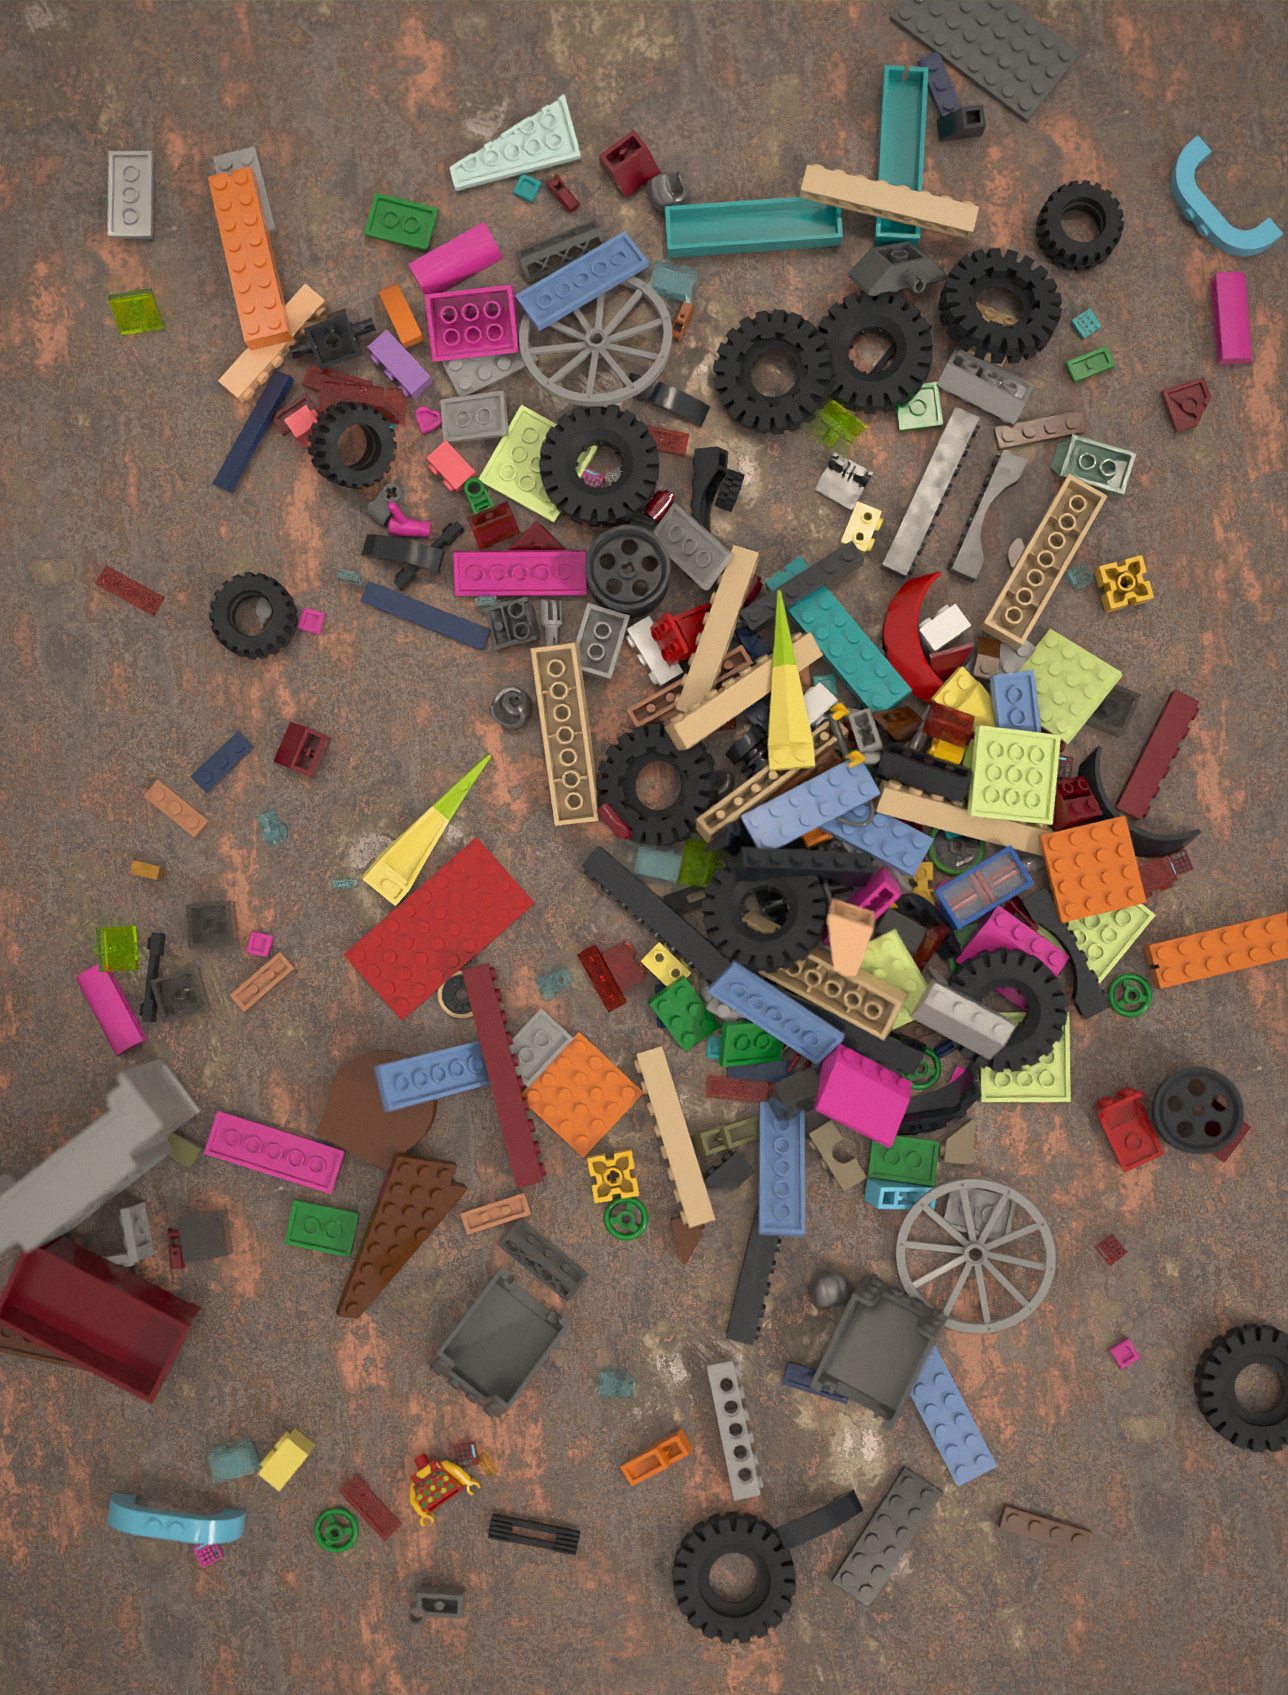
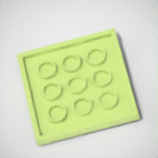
[479,405,597,524]
[1019,629,1123,745]
[967,725,1061,825]
[1030,903,1155,983]
[859,928,927,1030]
[980,1012,1071,1102]

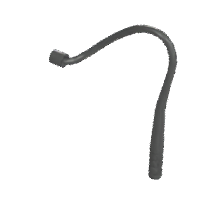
[827,712,875,827]

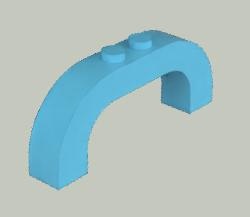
[1171,135,1283,257]
[107,1492,246,1544]

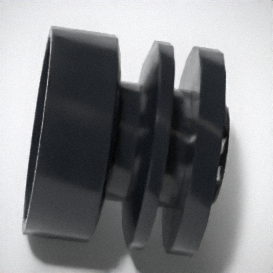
[724,723,769,780]

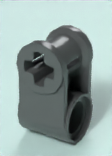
[366,483,405,527]

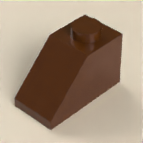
[971,636,1001,684]
[670,1215,705,1264]

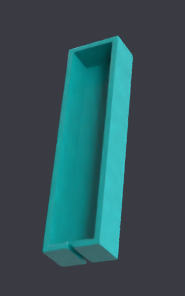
[873,65,928,248]
[665,197,843,258]
[765,556,912,722]

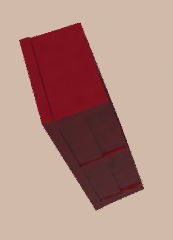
[0,1236,201,1404]

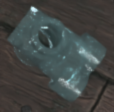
[256,810,289,847]
[535,967,574,1002]
[598,1370,635,1399]

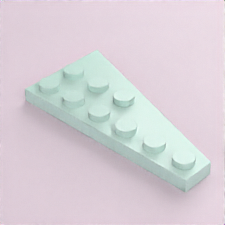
[449,94,581,191]

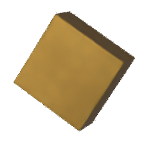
[130,861,166,881]

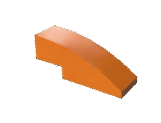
[378,283,424,348]
[620,1429,693,1486]

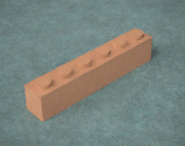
[626,645,753,728]

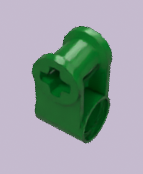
[464,477,498,522]

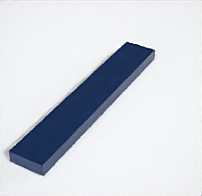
[212,370,294,493]
[361,581,491,651]

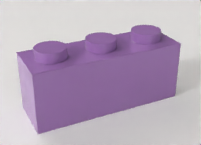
[367,329,433,400]

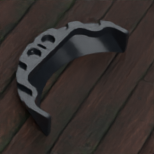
[1077,746,1201,858]
[703,819,789,926]
[896,1061,981,1135]

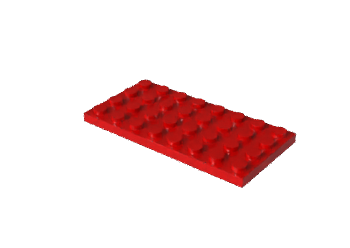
[344,837,535,1021]

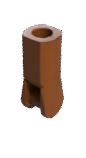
[672,301,695,343]

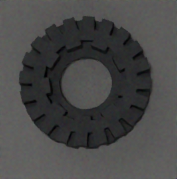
[938,248,1062,364]
[713,309,835,435]
[596,724,719,846]
[1194,1324,1288,1453]
[673,1512,796,1644]

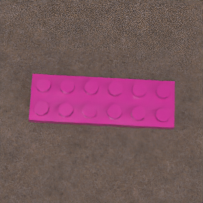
[453,550,587,596]
[204,1110,346,1194]

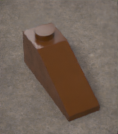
[872,706,924,742]

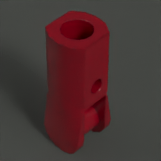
[545,174,580,214]
[596,802,632,840]
[167,1227,186,1269]

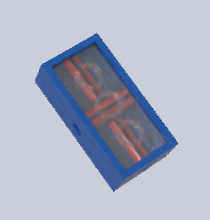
[930,845,1034,931]

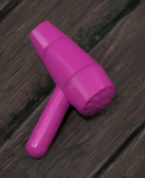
[387,501,431,538]

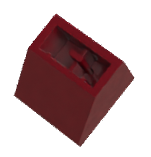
[599,130,660,199]
[273,722,331,779]
[1053,776,1103,832]

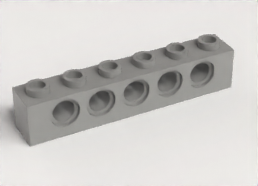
[706,1357,764,1501]

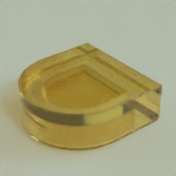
[478,1451,498,1476]

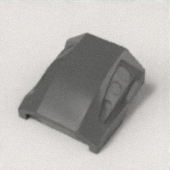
[483,597,540,651]

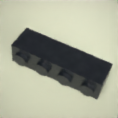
[877,741,973,803]

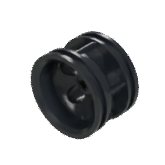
[585,525,671,618]
[1151,1067,1244,1154]

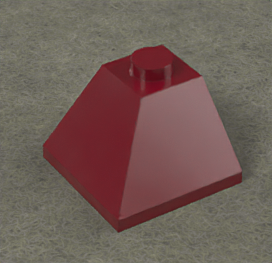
[926,643,973,683]

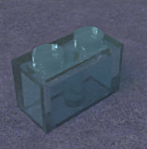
[648,260,698,303]
[634,844,683,883]
[207,1439,261,1484]

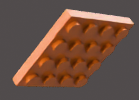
[1038,816,1147,923]
[522,1031,644,1158]

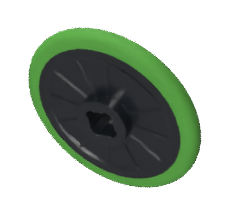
[928,827,985,875]

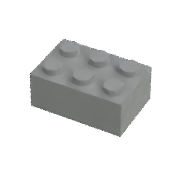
[576,603,630,682]

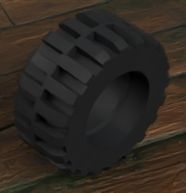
[1036,180,1124,271]
[308,401,397,489]
[209,572,298,660]

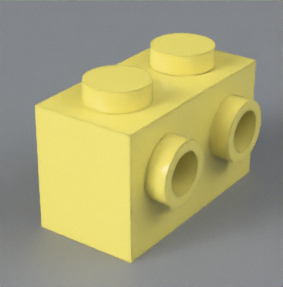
[839,501,883,556]
[641,942,691,986]

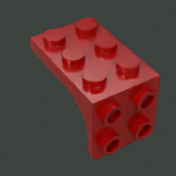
[650,602,712,667]
[1092,1087,1165,1173]

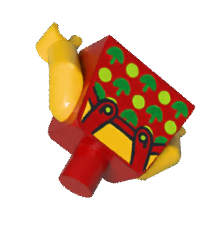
[409,1454,480,1526]

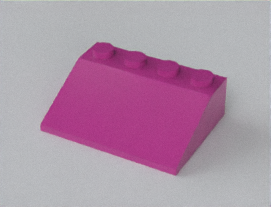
[425,285,519,362]
[954,905,1070,1012]
[815,1044,912,1148]

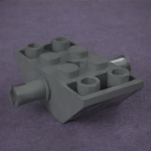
[849,241,947,296]

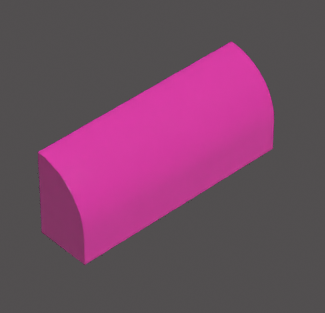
[408,222,503,296]
[1210,272,1253,365]
[822,866,901,948]
[75,962,148,1057]

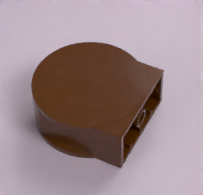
[315,1050,438,1171]

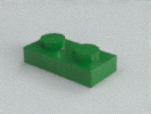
[1065,345,1115,384]

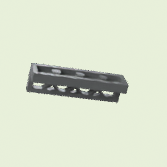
[515,220,605,282]
[498,1218,589,1301]

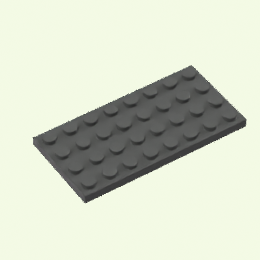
[890,0,1080,123]

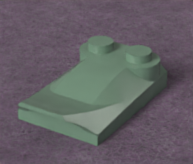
[1050,434,1137,496]

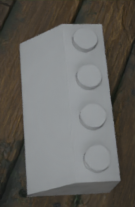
[936,346,1034,425]
[910,977,1015,1060]

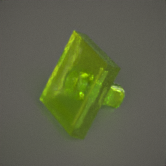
[108,288,164,335]
[816,400,867,447]
[677,840,723,888]
[94,926,139,972]

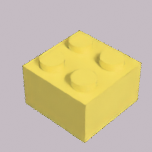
[258,1428,315,1491]

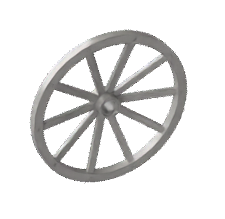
[519,276,673,406]
[896,1177,1056,1333]

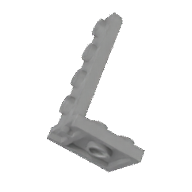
[101,1202,155,1267]

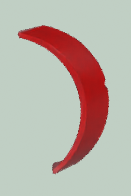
[882,571,944,708]

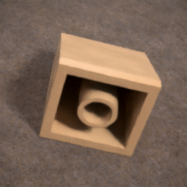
[828,898,875,977]

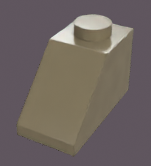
[938,1118,976,1165]

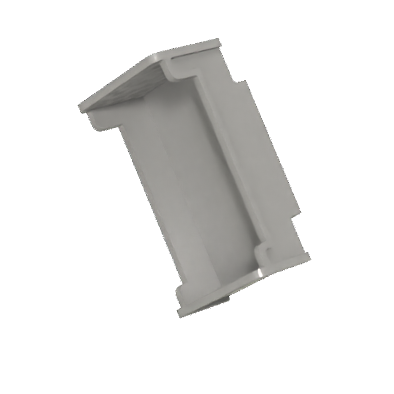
[0,1059,202,1258]

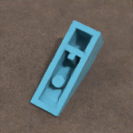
[864,1179,936,1209]

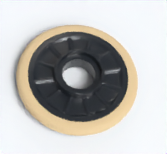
[437,970,473,1019]

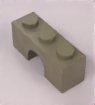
[806,1118,867,1192]

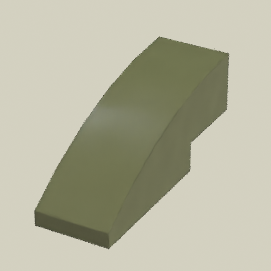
[693,1115,759,1156]
[167,1130,204,1168]

